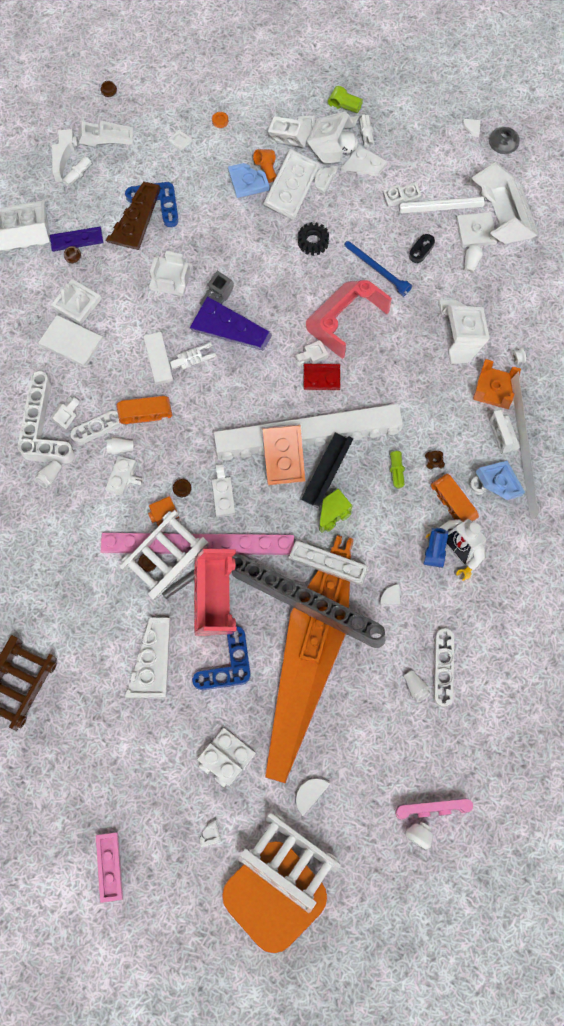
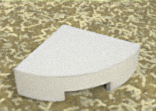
[463,119,480,137]
[380,585,400,606]
[200,821,222,848]

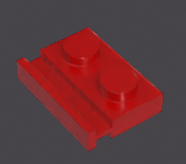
[304,364,340,390]

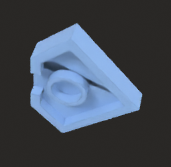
[228,163,270,198]
[476,461,525,500]

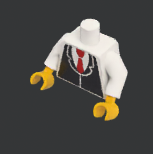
[425,519,486,581]

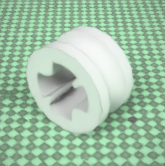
[511,347,526,365]
[470,476,487,495]

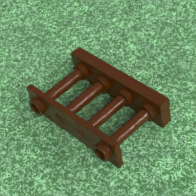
[0,635,57,732]

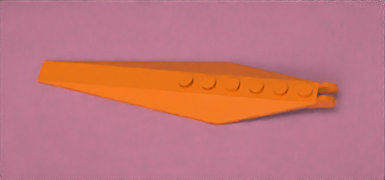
[265,535,354,783]

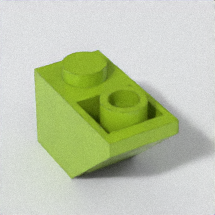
[319,488,353,533]

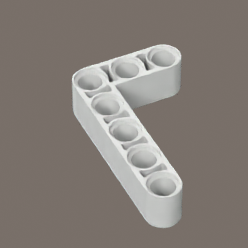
[18,371,75,464]

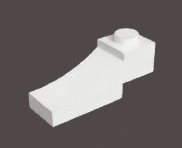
[78,120,133,147]
[52,129,78,182]

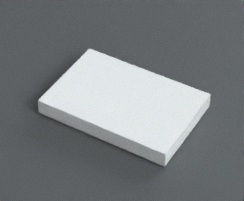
[38,315,104,367]

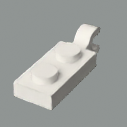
[212,464,235,517]

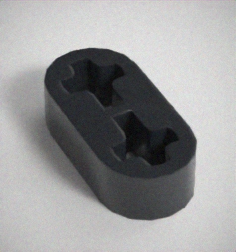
[409,234,435,263]

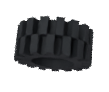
[298,222,329,256]

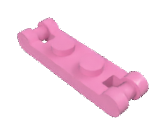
[395,799,473,820]

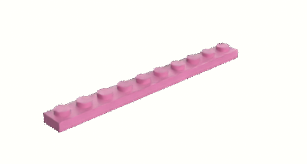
[101,533,294,555]

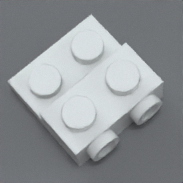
[197,728,256,787]

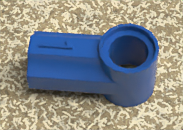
[423,527,448,568]

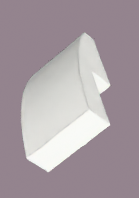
[383,182,422,206]

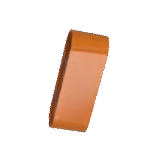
[116,396,172,424]
[431,474,479,522]

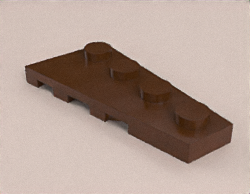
[106,181,161,250]

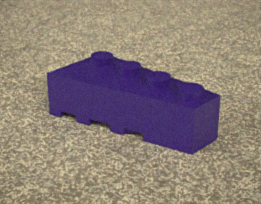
[190,296,272,351]

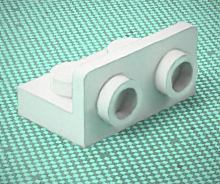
[490,410,520,454]

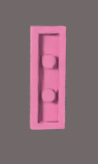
[96,832,123,903]

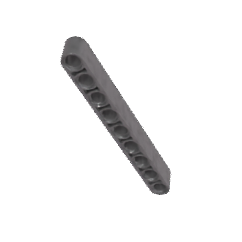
[231,554,386,648]

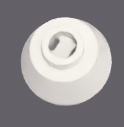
[405,822,433,850]

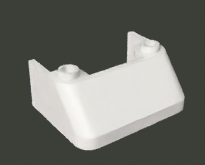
[472,162,538,244]

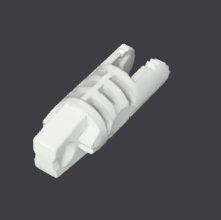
[170,341,217,370]

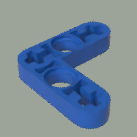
[125,182,179,227]
[192,626,251,690]

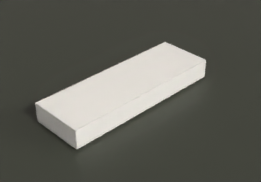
[144,332,173,385]

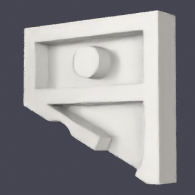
[341,146,387,176]

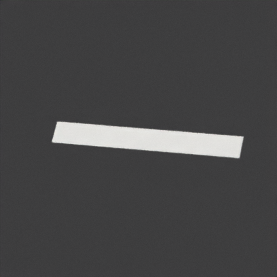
[511,371,539,520]

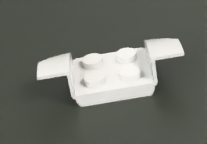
[307,112,359,163]
[439,300,490,364]

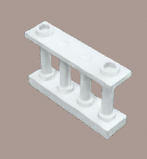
[120,510,210,600]
[238,813,341,913]

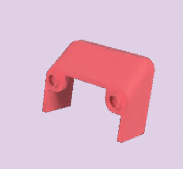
[306,280,392,359]
[194,549,237,636]

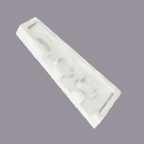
[125,618,171,699]

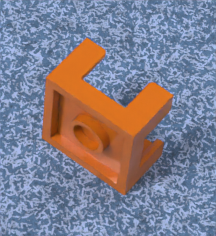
[473,359,521,410]

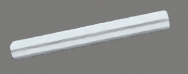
[399,197,485,213]

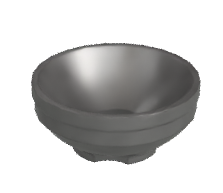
[489,127,520,154]

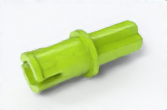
[390,451,405,489]

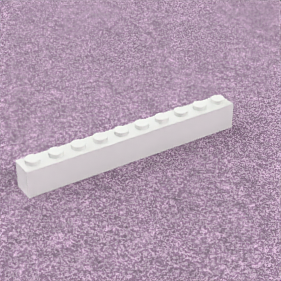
[214,404,403,461]

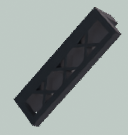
[301,432,354,508]

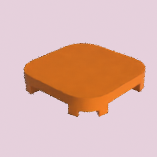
[222,841,327,953]

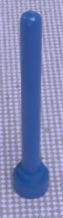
[344,241,412,296]

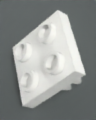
[51,279,102,325]

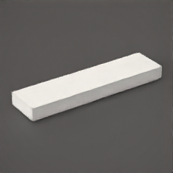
[289,540,369,586]

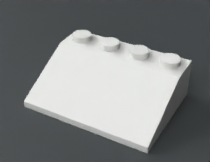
[0,200,50,251]

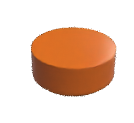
[212,112,229,128]

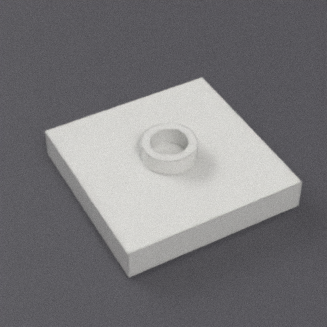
[456,212,497,248]

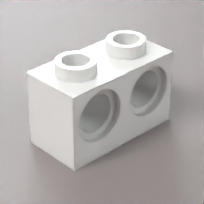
[268,117,310,147]

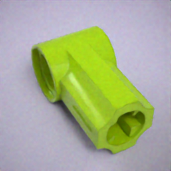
[327,86,363,113]

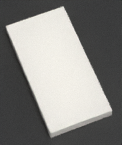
[263,149,320,219]

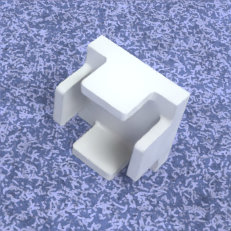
[149,251,193,296]

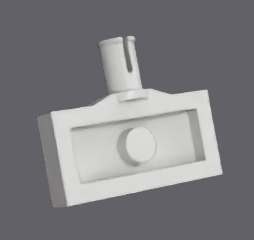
[105,456,144,497]

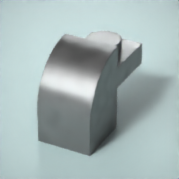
[200,270,234,305]

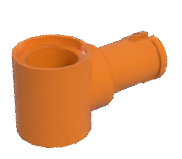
[253,149,277,183]

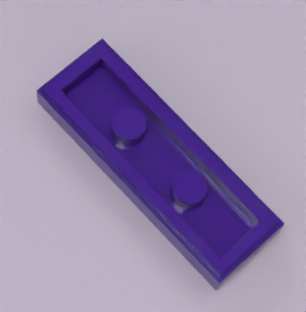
[50,226,104,252]

